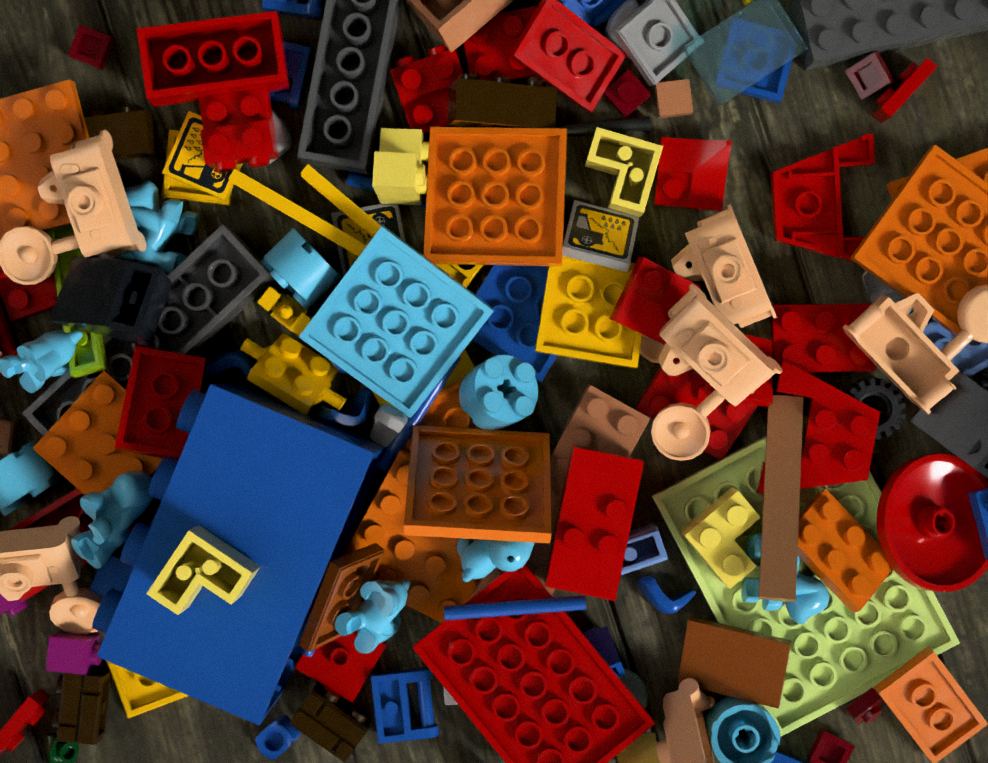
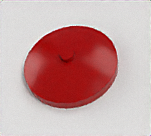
[876,454,988,592]

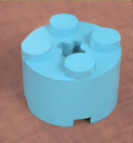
[260,228,342,310]
[459,355,538,430]
[0,440,60,517]
[706,696,781,763]

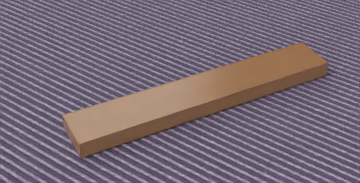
[758,395,804,602]

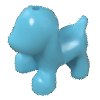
[122,180,200,274]
[0,330,83,393]
[71,470,154,568]
[741,534,829,624]
[457,538,534,582]
[335,579,411,654]

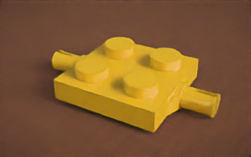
[240,333,347,415]

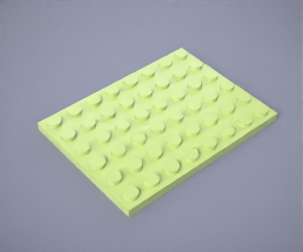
[651,414,960,737]

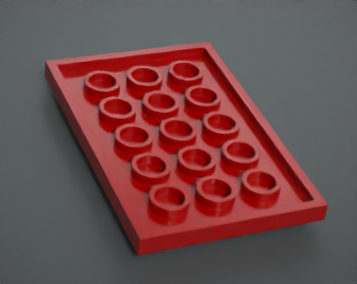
[412,563,655,763]

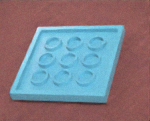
[299,225,494,418]

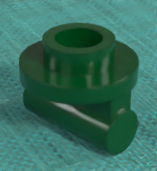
[46,732,79,763]

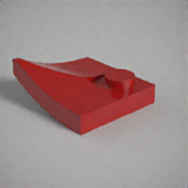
[653,137,732,212]
[609,257,701,345]

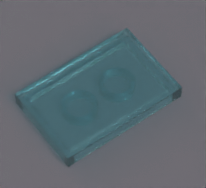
[683,0,808,106]

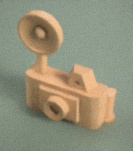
[0,129,147,285]
[640,204,777,364]
[651,284,783,461]
[843,284,988,415]
[0,516,104,634]
[656,678,715,763]

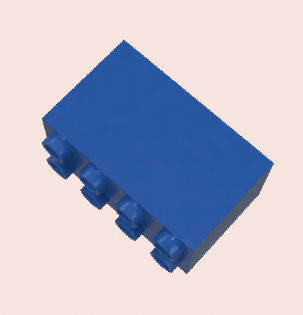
[92,383,387,726]

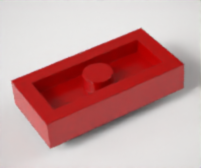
[871,57,938,124]
[0,689,51,754]

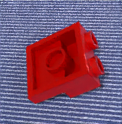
[390,45,463,136]
[199,88,279,172]

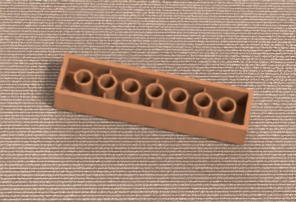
[471,385,651,598]

